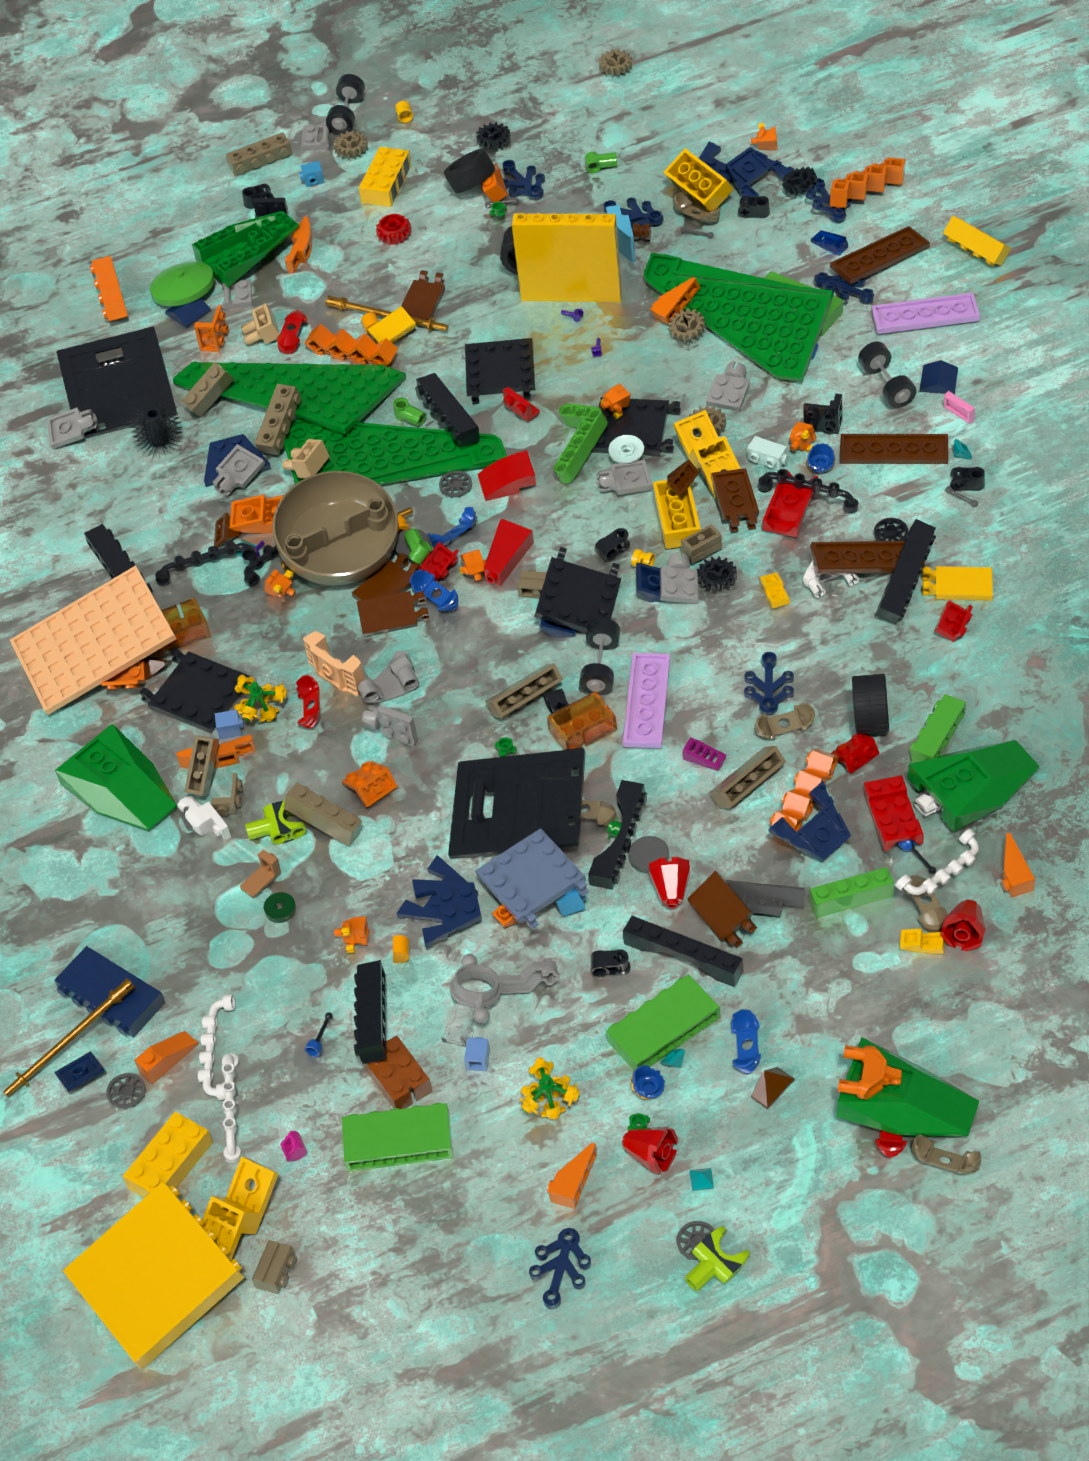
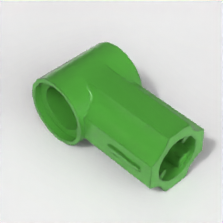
[585,152,618,173]
[393,397,427,427]
[404,528,433,564]

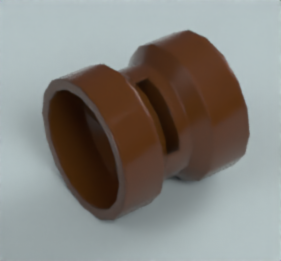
[633,223,651,240]

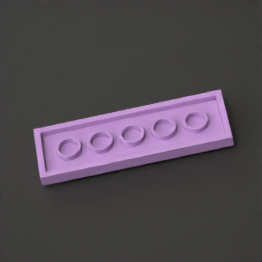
[871,293,980,334]
[623,653,670,748]

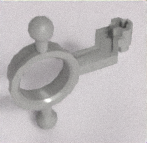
[450,954,560,1024]

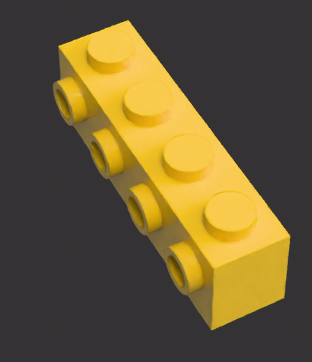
[943,215,1011,266]

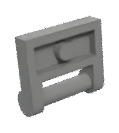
[301,122,330,151]
[222,279,253,310]

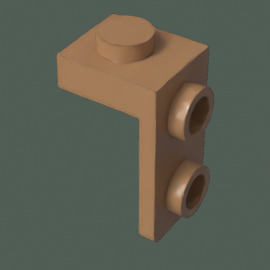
[240,850,281,898]

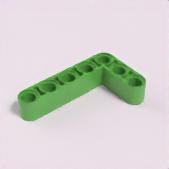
[554,403,608,484]

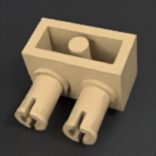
[241,303,280,346]
[282,439,330,478]

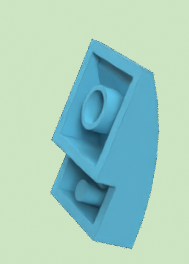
[606,205,636,262]

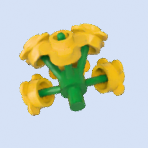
[234,675,287,722]
[519,1057,580,1120]

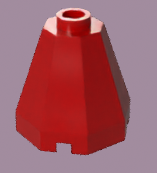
[649,857,690,909]
[940,899,986,952]
[622,1127,678,1174]

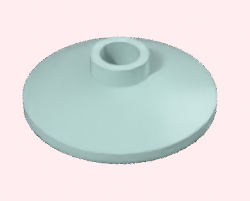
[609,435,644,464]

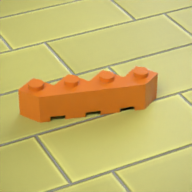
[830,157,906,208]
[90,256,128,322]
[304,324,398,366]
[770,749,839,832]

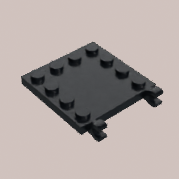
[465,338,535,404]
[591,397,681,456]
[534,547,622,633]
[139,648,250,734]

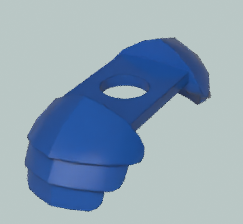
[427,507,478,547]
[410,570,459,611]
[731,1009,761,1074]

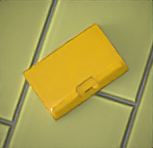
[367,306,417,343]

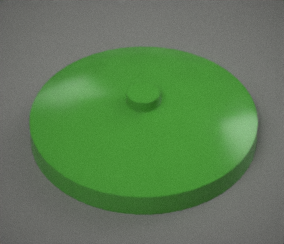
[150,261,215,306]

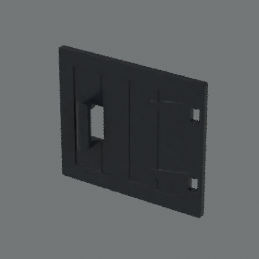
[57,327,177,440]
[448,748,586,859]

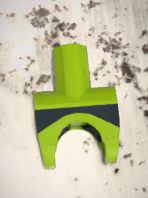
[245,801,306,845]
[684,1226,751,1292]

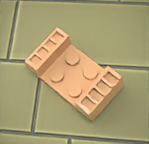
[303,631,365,696]

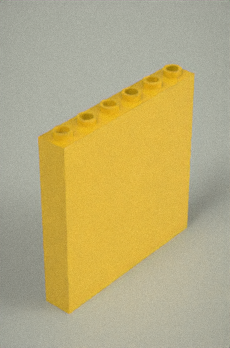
[512,213,622,302]
[62,1181,245,1369]

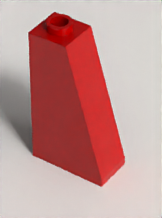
[484,518,534,586]

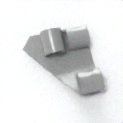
[358,651,419,703]

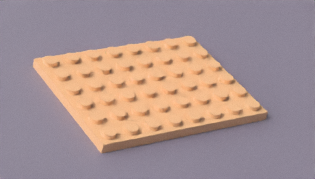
[10,566,177,715]

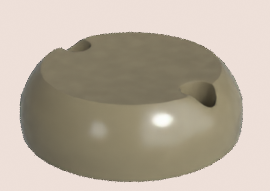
[272,471,399,586]

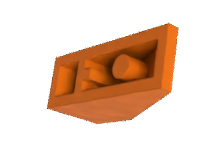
[481,163,508,202]
[650,277,701,325]
[1001,832,1035,898]
[134,1031,199,1085]
[547,1143,597,1209]

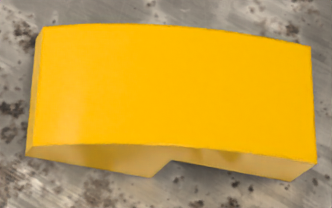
[760,572,790,609]
[900,929,945,954]

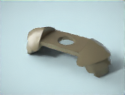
[674,193,721,223]
[755,703,815,739]
[581,800,617,826]
[904,875,947,933]
[912,1134,981,1174]

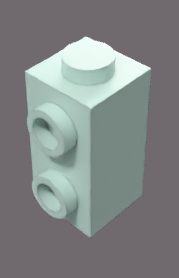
[747,436,789,470]

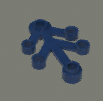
[502,160,545,199]
[805,178,852,223]
[603,197,664,232]
[814,272,874,303]
[744,652,794,714]
[529,1228,591,1310]

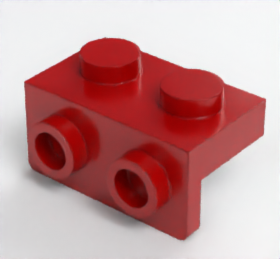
[503,387,540,422]
[418,542,459,581]
[934,600,973,642]
[831,733,879,773]

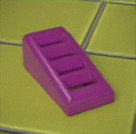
[683,737,727,771]

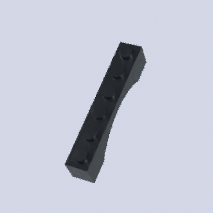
[588,780,648,890]
[623,916,744,987]

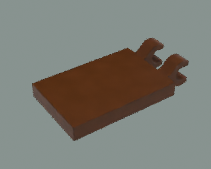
[401,270,445,320]
[711,468,759,532]
[351,553,420,601]
[356,591,429,637]
[688,871,757,948]

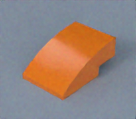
[229,494,284,533]

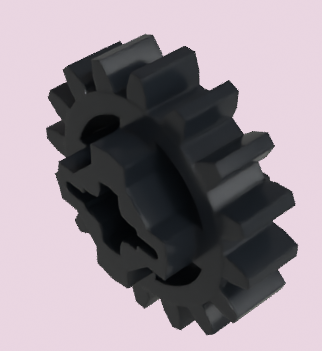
[476,122,511,150]
[782,166,817,195]
[697,556,737,592]

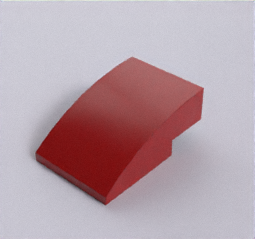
[477,450,536,501]

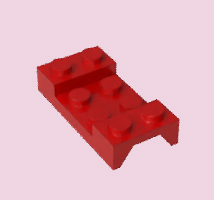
[762,469,818,538]
[864,775,924,852]

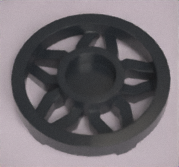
[874,518,908,541]

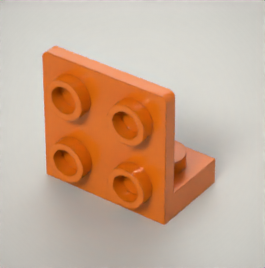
[194,305,229,352]
[101,661,146,689]
[341,761,398,807]

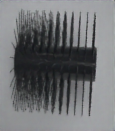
[127,396,183,459]

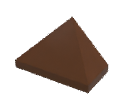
[667,459,700,496]
[214,512,242,548]
[140,656,172,680]
[751,1067,795,1109]

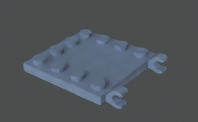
[475,828,589,929]

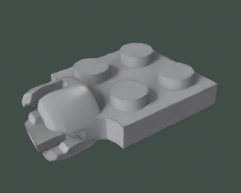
[706,361,750,412]
[46,407,98,449]
[213,444,265,496]
[597,460,653,495]
[660,552,698,604]
[362,705,418,746]

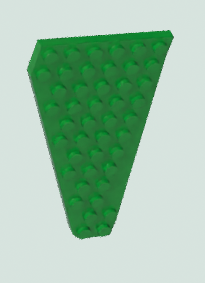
[644,253,834,382]
[173,361,406,434]
[284,418,507,485]

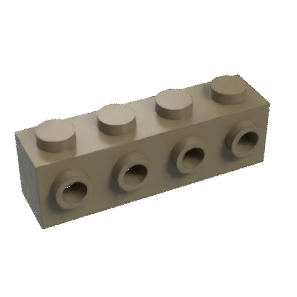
[226,132,293,177]
[254,384,301,455]
[485,663,563,719]
[709,746,786,809]
[284,782,362,847]

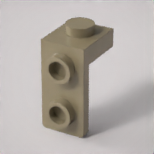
[211,773,243,816]

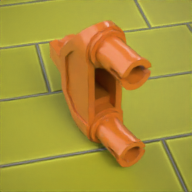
[838,1045,902,1100]

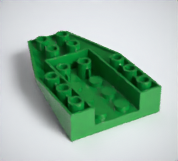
[192,211,300,288]
[55,724,177,831]
[907,740,1040,832]
[836,1037,979,1136]

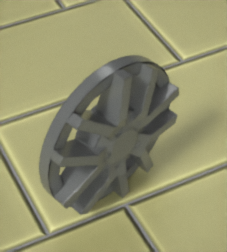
[439,471,472,498]
[106,1073,146,1110]
[677,1221,715,1260]

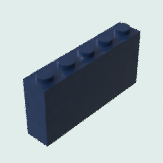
[54,946,165,1038]

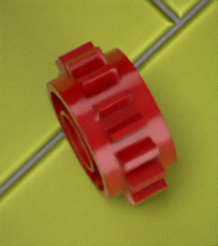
[376,214,412,245]

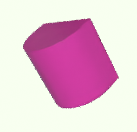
[280,1131,307,1161]

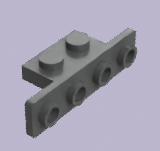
[726,880,805,916]

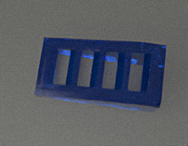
[811,230,848,256]

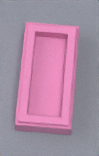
[944,391,975,424]

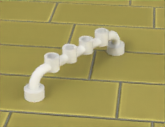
[895,828,979,895]
[198,994,235,1101]
[222,1054,242,1164]

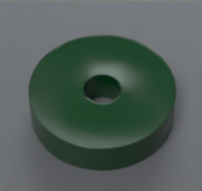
[263,892,296,923]

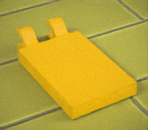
[922,566,993,601]

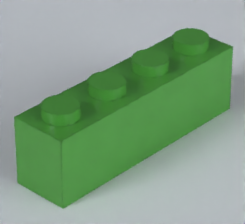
[909,694,966,762]
[810,867,894,918]

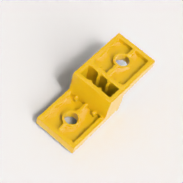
[673,410,741,499]
[202,1156,279,1260]

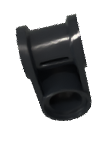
[242,184,274,209]
[738,196,770,218]
[950,467,985,491]
[595,528,630,561]
[543,688,571,725]
[591,949,631,978]

